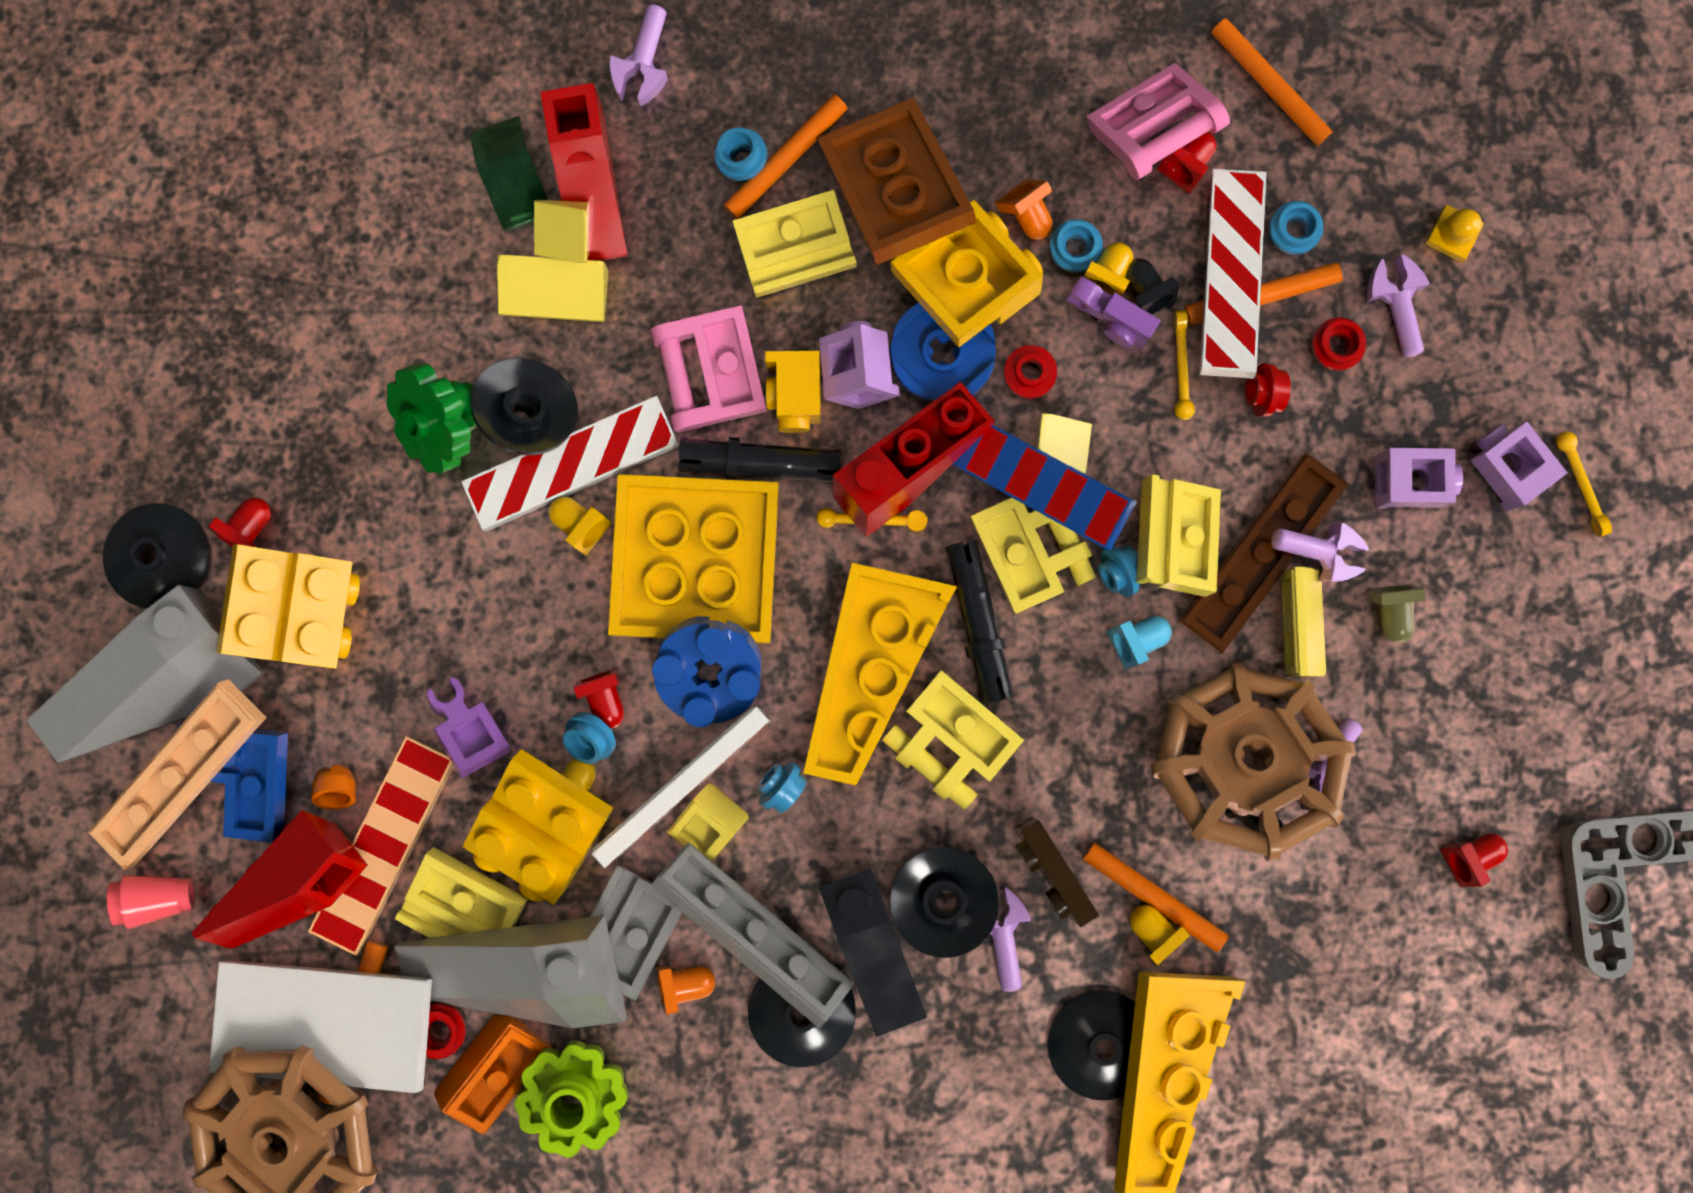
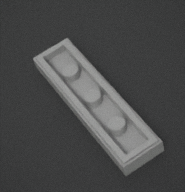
[651,842,855,1028]

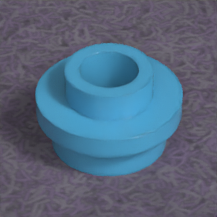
[714,127,768,181]
[1269,201,1323,255]
[1049,219,1103,273]
[1098,545,1141,597]
[563,712,616,764]
[758,761,807,813]

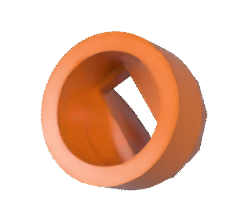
[311,764,356,810]

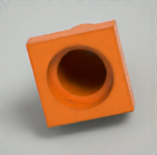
[994,179,1053,240]
[655,964,716,1015]

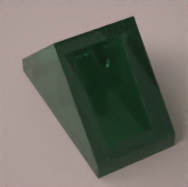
[470,116,549,232]

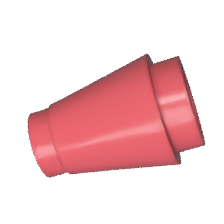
[107,875,195,930]

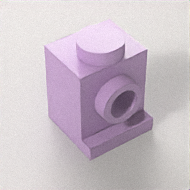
[819,321,900,409]
[1470,421,1568,512]
[1375,448,1463,508]

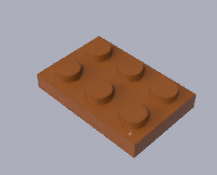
[817,97,976,265]

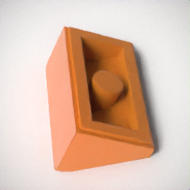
[434,1014,551,1135]

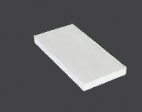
[209,960,432,1093]

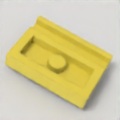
[732,190,857,298]
[1136,474,1221,597]
[395,847,528,938]

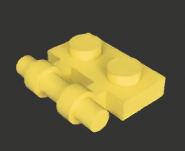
[969,498,1097,615]
[882,670,1024,810]

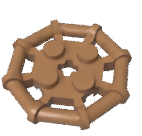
[1151,662,1356,861]
[182,1045,377,1193]

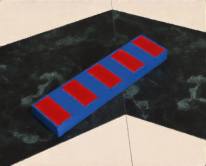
[952,425,1137,550]

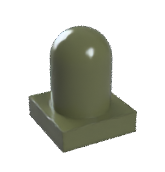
[1368,584,1425,643]

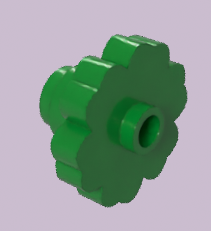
[386,364,476,474]

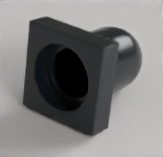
[1125,258,1179,316]

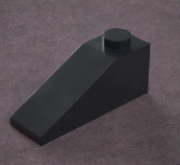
[819,864,927,1037]

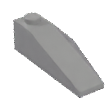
[26,585,265,763]
[395,915,627,1028]

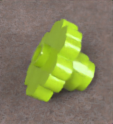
[514,1040,628,1158]

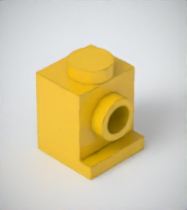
[765,351,821,433]

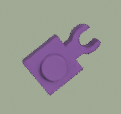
[1067,276,1161,350]
[427,677,510,779]

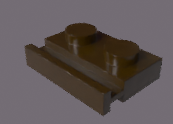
[1014,816,1100,927]

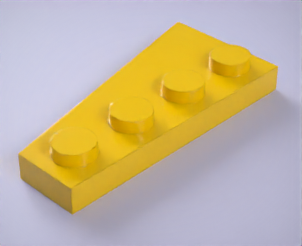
[803,563,957,786]
[1114,972,1246,1193]

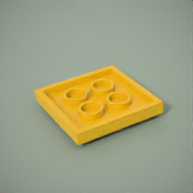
[608,474,779,644]

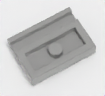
[590,864,683,1001]

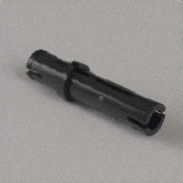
[678,436,841,482]
[945,540,1016,704]

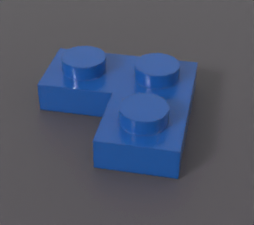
[177,723,288,843]

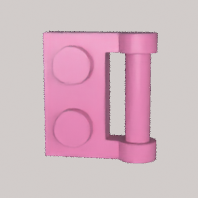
[1086,63,1230,180]
[650,305,767,433]

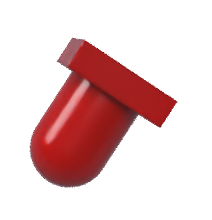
[1157,131,1217,194]
[208,497,271,548]
[573,667,625,729]
[1439,833,1509,887]

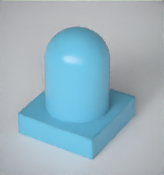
[1106,616,1172,669]

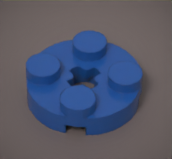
[890,303,996,404]
[652,616,762,727]

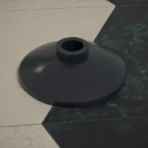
[470,358,578,455]
[103,503,211,608]
[890,847,999,958]
[748,978,856,1067]
[1047,990,1135,1100]

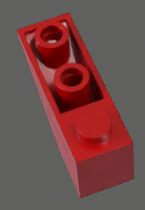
[540,83,628,261]
[833,382,995,537]
[191,810,368,949]

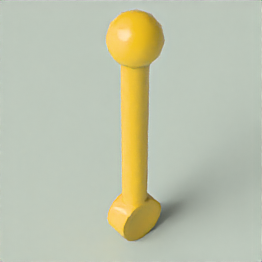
[1173,310,1195,420]
[1556,431,1612,537]
[816,507,928,532]

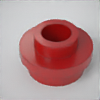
[1311,317,1366,371]
[1004,345,1057,399]
[1245,363,1291,417]
[426,1003,467,1059]

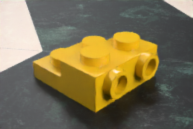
[891,200,1043,347]
[216,544,360,669]
[462,749,613,905]

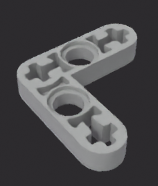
[1561,809,1693,979]

